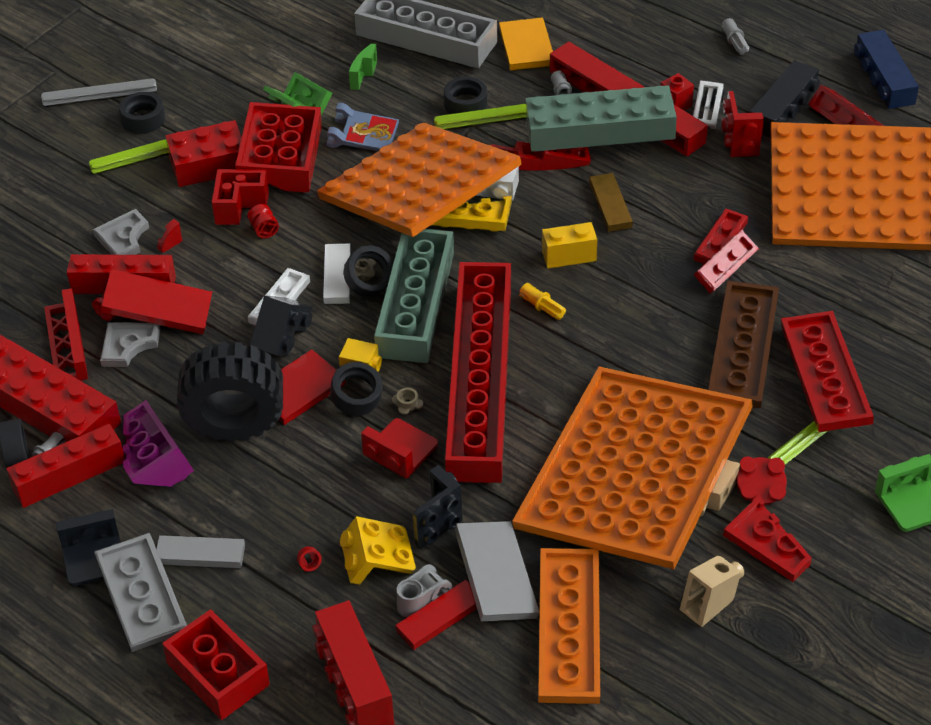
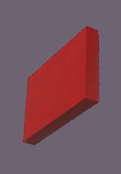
[279,349,346,425]

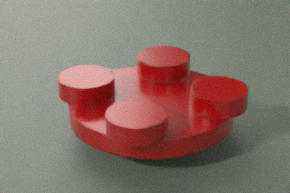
[737,456,787,505]

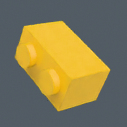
[542,222,597,268]

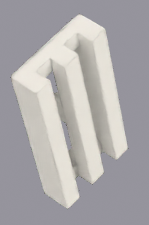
[693,81,723,129]

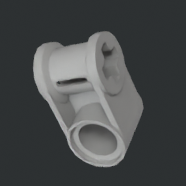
[396,564,452,618]

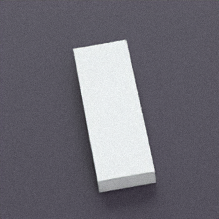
[323,244,351,304]
[248,268,310,325]

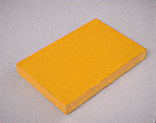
[499,18,553,71]

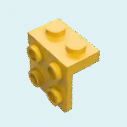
[340,516,416,585]

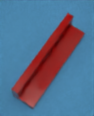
[808,85,884,126]
[44,288,88,381]

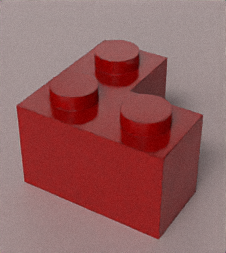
[212,169,269,225]

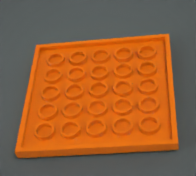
[317,123,521,237]

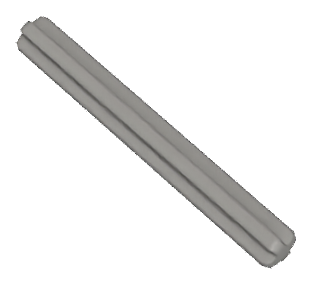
[41,78,157,106]

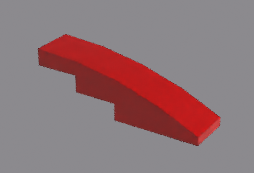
[491,141,591,171]

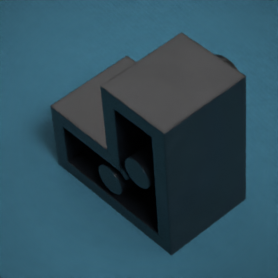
[250,295,313,356]

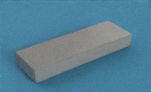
[157,535,245,568]

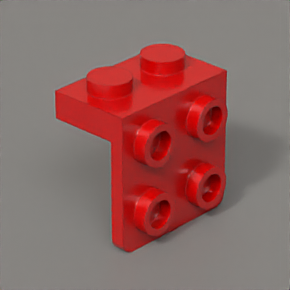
[721,91,763,157]
[361,418,438,479]

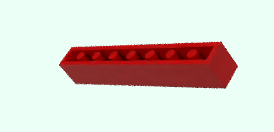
[550,41,708,156]

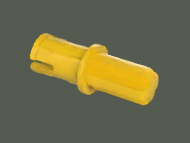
[519,283,566,320]

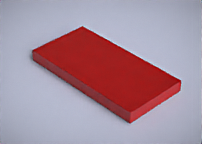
[101,269,212,335]

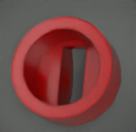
[297,546,322,571]

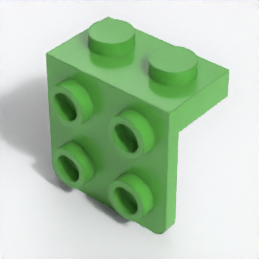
[263,72,333,116]
[875,454,931,532]

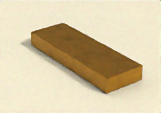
[589,173,633,232]

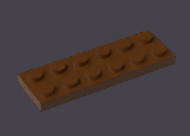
[708,280,779,408]

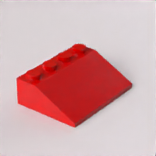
[235,102,322,193]

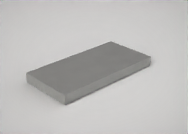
[454,521,539,622]
[94,533,187,652]

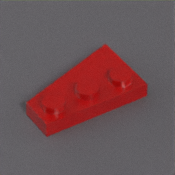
[723,496,812,582]

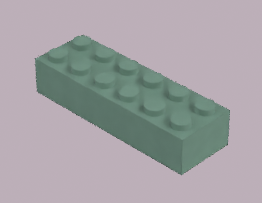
[526,85,677,152]
[374,229,454,363]

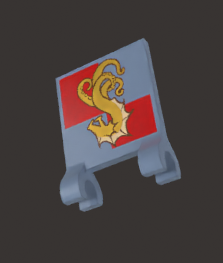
[326,103,399,151]

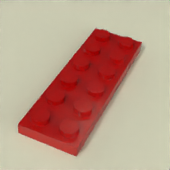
[781,311,874,432]

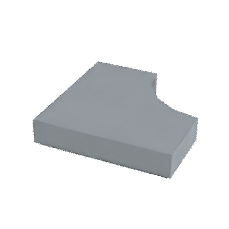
[93,209,149,255]
[100,322,161,367]

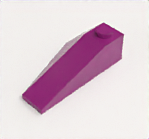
[123,400,194,487]

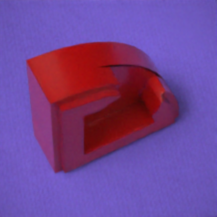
[157,219,182,253]

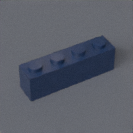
[854,30,919,109]

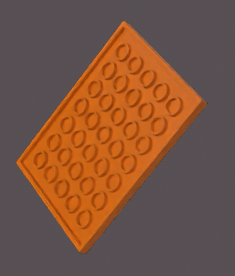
[771,122,931,250]
[512,367,752,569]

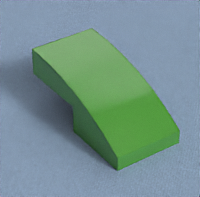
[349,44,377,90]

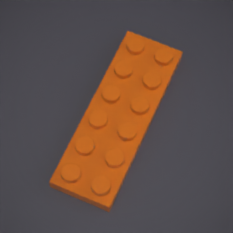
[538,548,600,704]

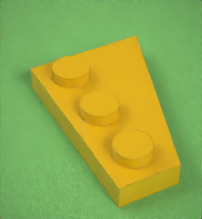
[432,196,512,232]

